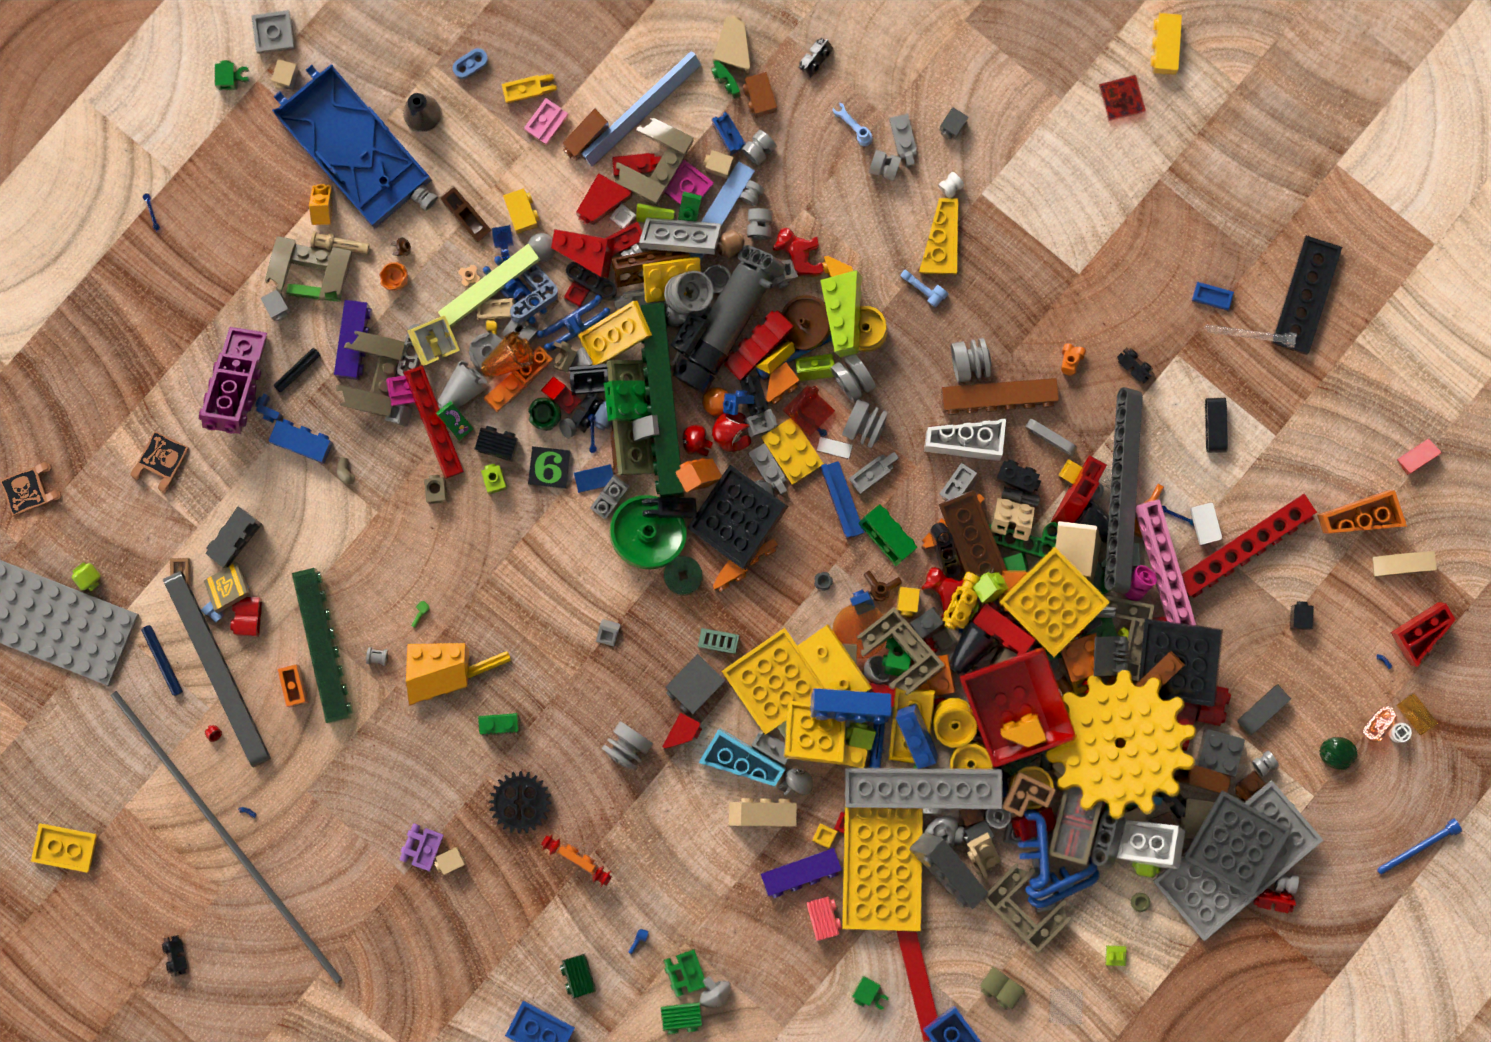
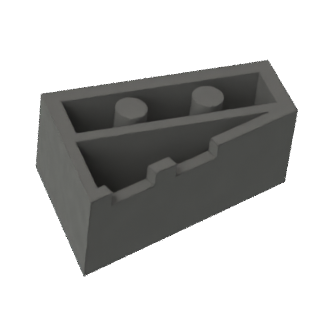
[205,506,262,568]

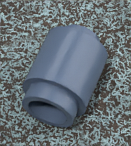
[592,401,613,431]

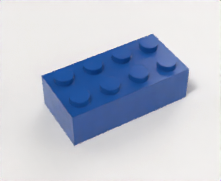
[923,1005,981,1042]

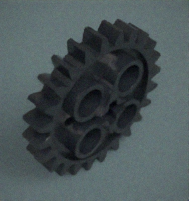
[488,771,552,834]

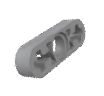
[397,324,420,376]
[1025,419,1077,456]

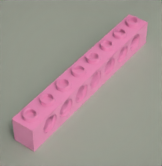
[1135,499,1196,625]

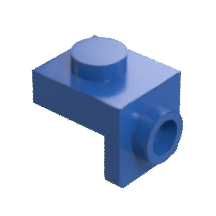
[723,390,754,415]
[255,393,283,423]
[850,589,875,615]

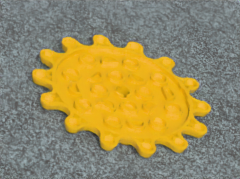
[1046,670,1196,819]

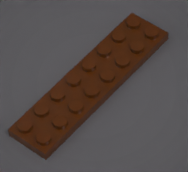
[938,490,1022,647]

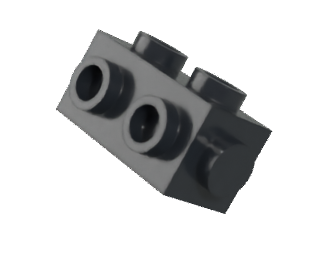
[995,459,1041,494]

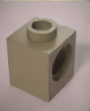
[424,475,447,504]

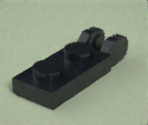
[642,497,697,518]

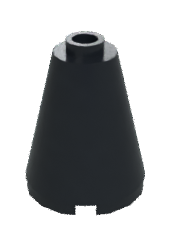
[403,93,441,132]
[1075,499,1109,544]
[949,619,1000,675]

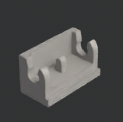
[940,463,979,501]
[751,730,788,765]

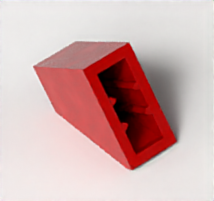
[576,173,632,225]

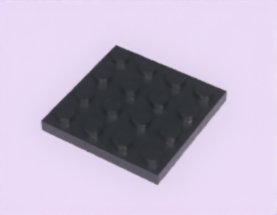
[687,465,789,570]
[1139,618,1223,707]

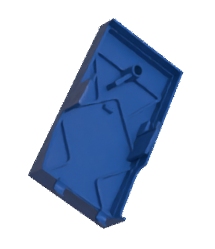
[272,64,432,229]

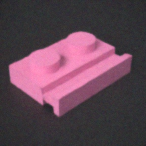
[524,98,569,145]

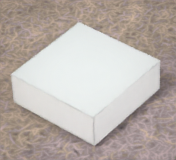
[610,203,636,229]

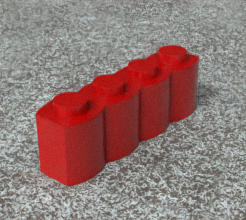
[724,310,795,381]

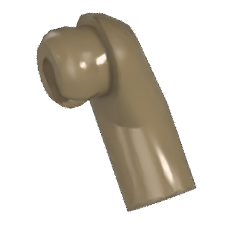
[337,457,355,484]

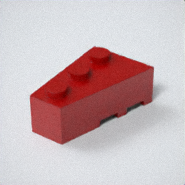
[551,229,615,278]
[971,602,1035,656]
[1390,602,1456,667]

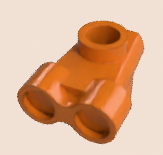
[1061,343,1086,376]

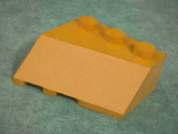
[406,643,469,706]

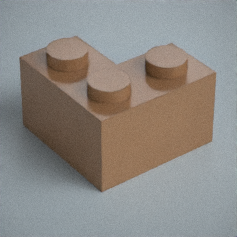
[1002,773,1056,817]

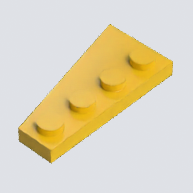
[919,198,958,275]

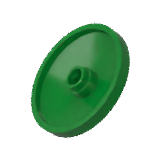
[609,495,687,570]

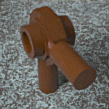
[864,570,902,602]

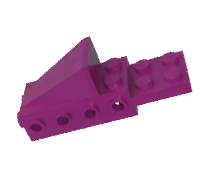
[199,327,268,434]

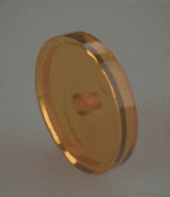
[832,603,887,659]

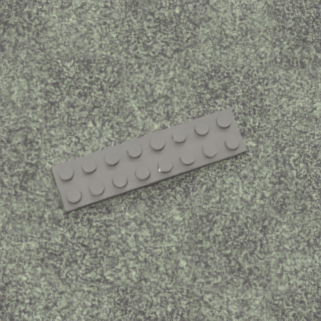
[845,768,1002,809]

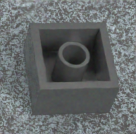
[1195,729,1245,777]

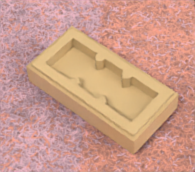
[477,298,516,321]

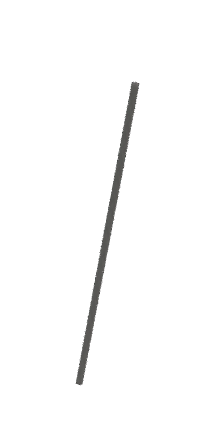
[110,691,342,983]

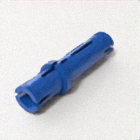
[869,723,885,768]

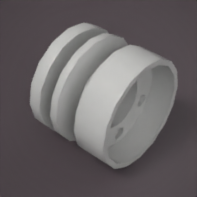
[664,271,714,314]
[951,338,991,383]
[842,399,888,449]
[602,721,653,771]

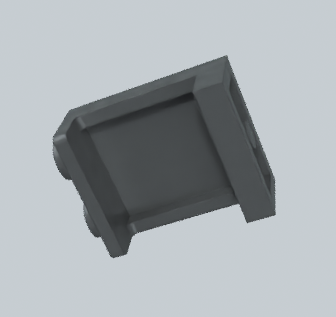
[666,654,726,714]

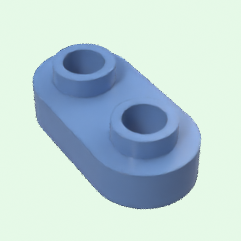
[453,48,488,79]

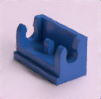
[712,112,745,156]

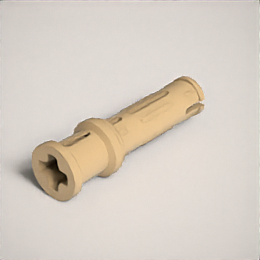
[310,231,370,255]

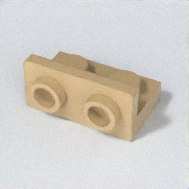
[967,833,1001,879]

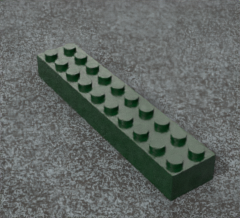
[641,303,684,497]

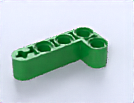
[989,522,1058,559]

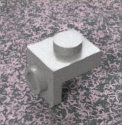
[744,409,777,437]

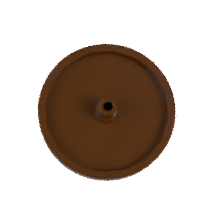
[781,295,831,351]

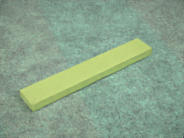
[438,244,540,328]

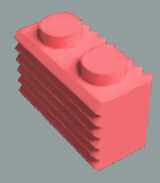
[806,896,842,941]

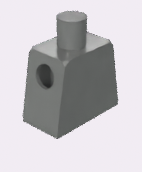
[909,607,944,639]

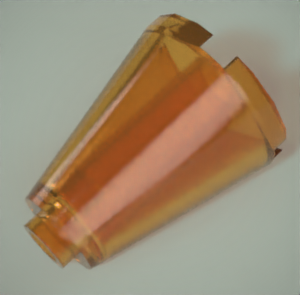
[481,331,534,378]

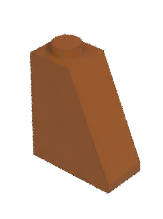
[563,108,609,161]
[1173,765,1231,794]

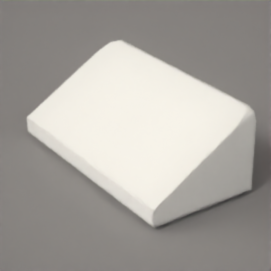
[1190,503,1222,545]

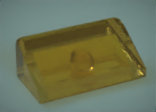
[1396,693,1438,736]

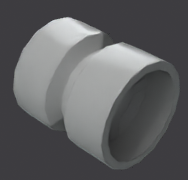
[741,130,777,166]
[869,149,901,181]
[747,208,773,240]
[503,320,538,350]
[984,804,1011,829]

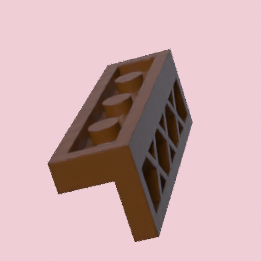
[611,250,690,288]

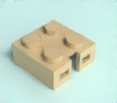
[990,498,1035,541]

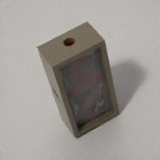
[1049,787,1104,865]

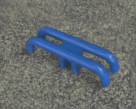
[483,256,547,324]
[536,295,610,351]
[1018,809,1050,889]
[1025,856,1100,908]

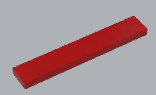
[404,365,464,479]
[896,931,938,1042]

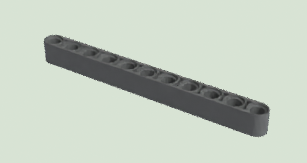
[1105,387,1143,594]
[163,570,271,767]

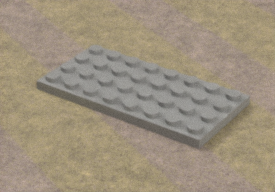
[0,560,139,686]
[1153,780,1323,941]

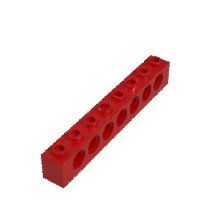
[1181,493,1317,598]

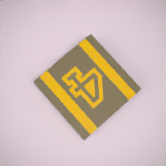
[204,562,250,613]

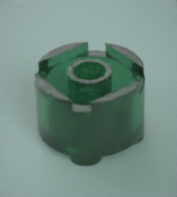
[664,556,703,596]

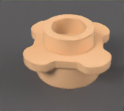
[459,265,480,286]

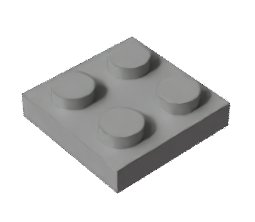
[251,10,295,54]

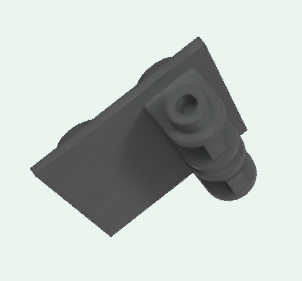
[1094,636,1129,676]

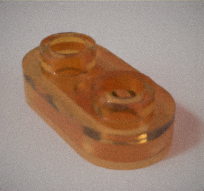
[1364,707,1397,742]

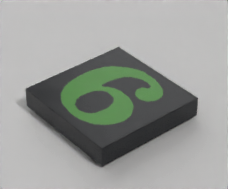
[528,446,571,489]

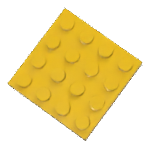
[999,547,1110,657]
[721,628,825,735]

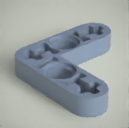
[510,264,558,323]

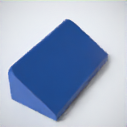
[574,464,614,493]

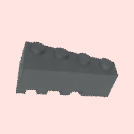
[909,833,988,909]

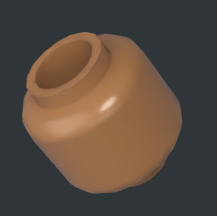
[716,230,745,258]

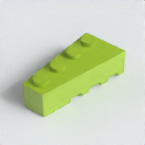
[820,270,862,358]

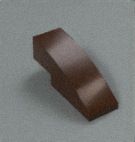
[439,186,492,243]

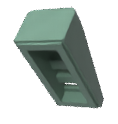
[698,628,739,654]

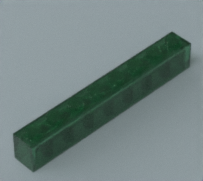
[292,568,353,724]

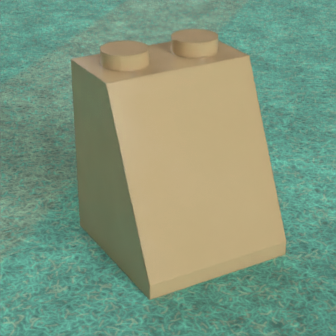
[1056,522,1101,584]

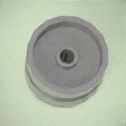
[830,354,876,402]

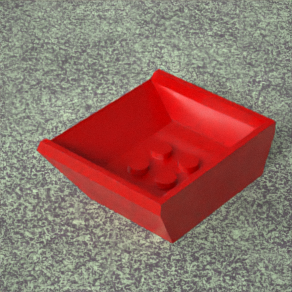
[960,647,1077,768]

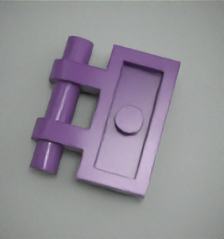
[399,823,444,871]

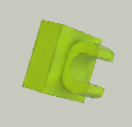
[1105,945,1126,966]

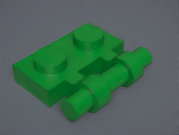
[663,949,706,997]

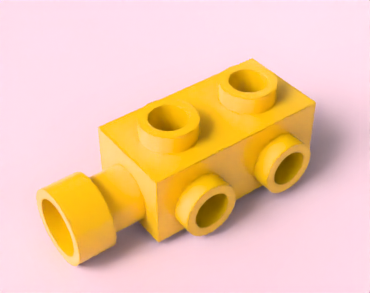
[942,572,980,630]

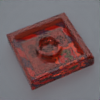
[1099,75,1146,121]

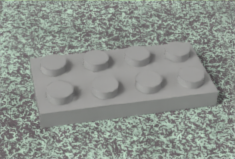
[639,218,721,254]

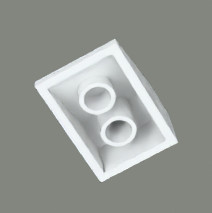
[1116,820,1185,869]

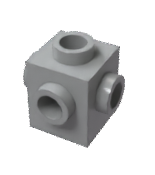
[770,260,798,289]

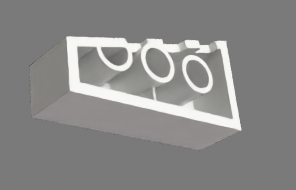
[924,419,1006,461]

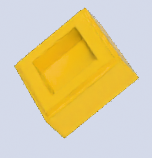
[812,823,838,849]

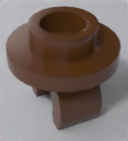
[391,237,411,256]

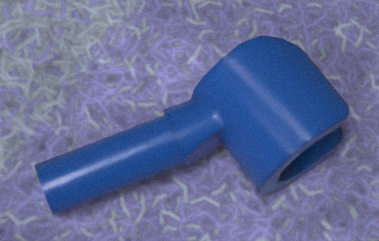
[628,929,648,954]

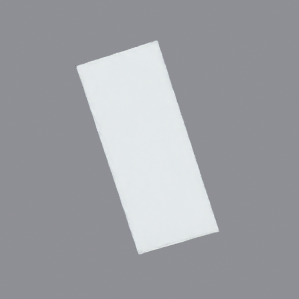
[817,437,852,459]

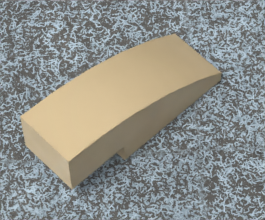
[1372,551,1437,576]

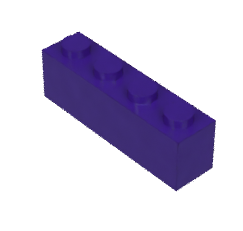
[334,300,372,380]
[761,848,842,898]

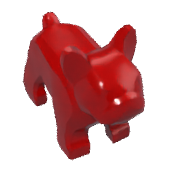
[773,227,824,277]
[921,567,974,618]

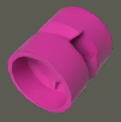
[1124,565,1157,601]

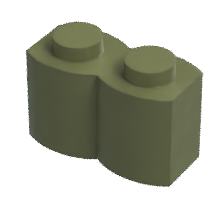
[979,966,1025,1009]

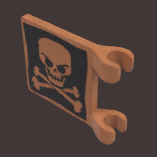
[130,431,189,493]
[0,462,61,516]

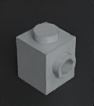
[261,290,291,321]

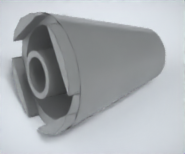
[438,360,490,409]

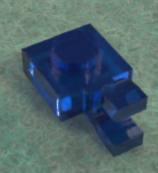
[491,225,514,261]

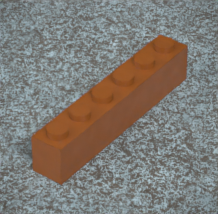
[941,378,1059,415]

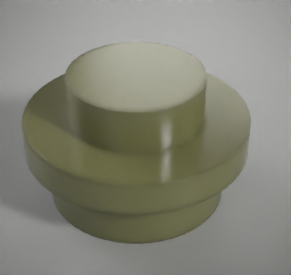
[1130,893,1150,912]

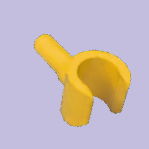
[486,321,498,335]

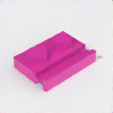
[386,376,415,406]

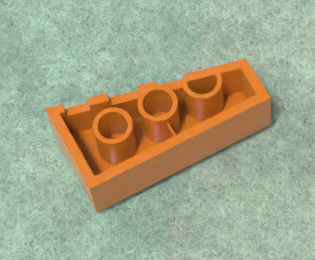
[1317,490,1407,533]

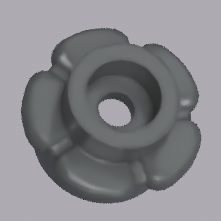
[814,572,833,591]

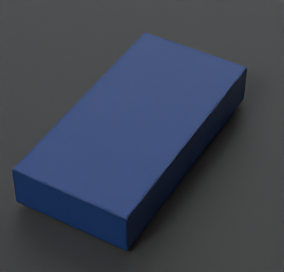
[1192,282,1234,311]

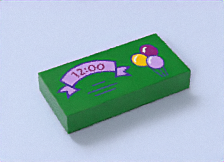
[436,401,474,441]

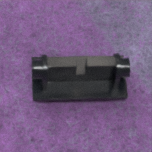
[798,38,833,78]
[1116,347,1154,384]
[740,375,769,416]
[571,393,604,433]
[1158,791,1187,819]
[162,935,188,977]

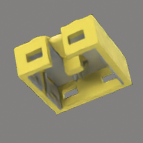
[407,315,460,366]

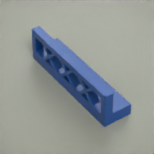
[821,461,864,540]

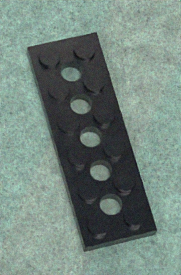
[1271,235,1342,355]

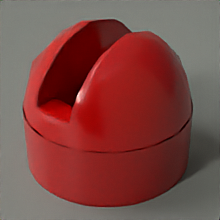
[205,725,222,742]

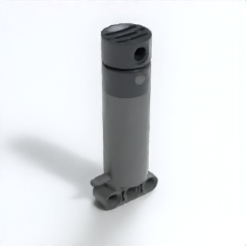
[673,245,785,394]

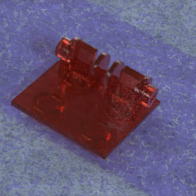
[782,385,835,436]

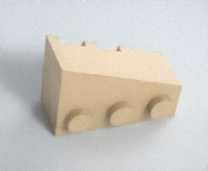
[729,798,797,826]

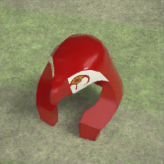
[712,412,752,452]

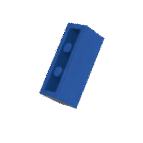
[269,419,333,464]
[896,704,938,769]

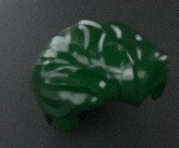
[528,398,562,431]
[1319,737,1357,770]

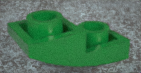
[711,60,740,99]

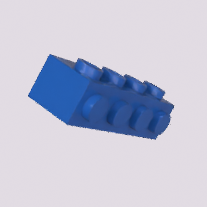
[811,688,891,724]

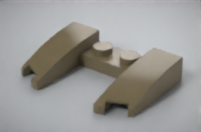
[615,118,694,206]
[265,236,352,300]
[336,331,405,417]
[1105,596,1155,681]
[857,607,945,696]
[983,863,1072,953]

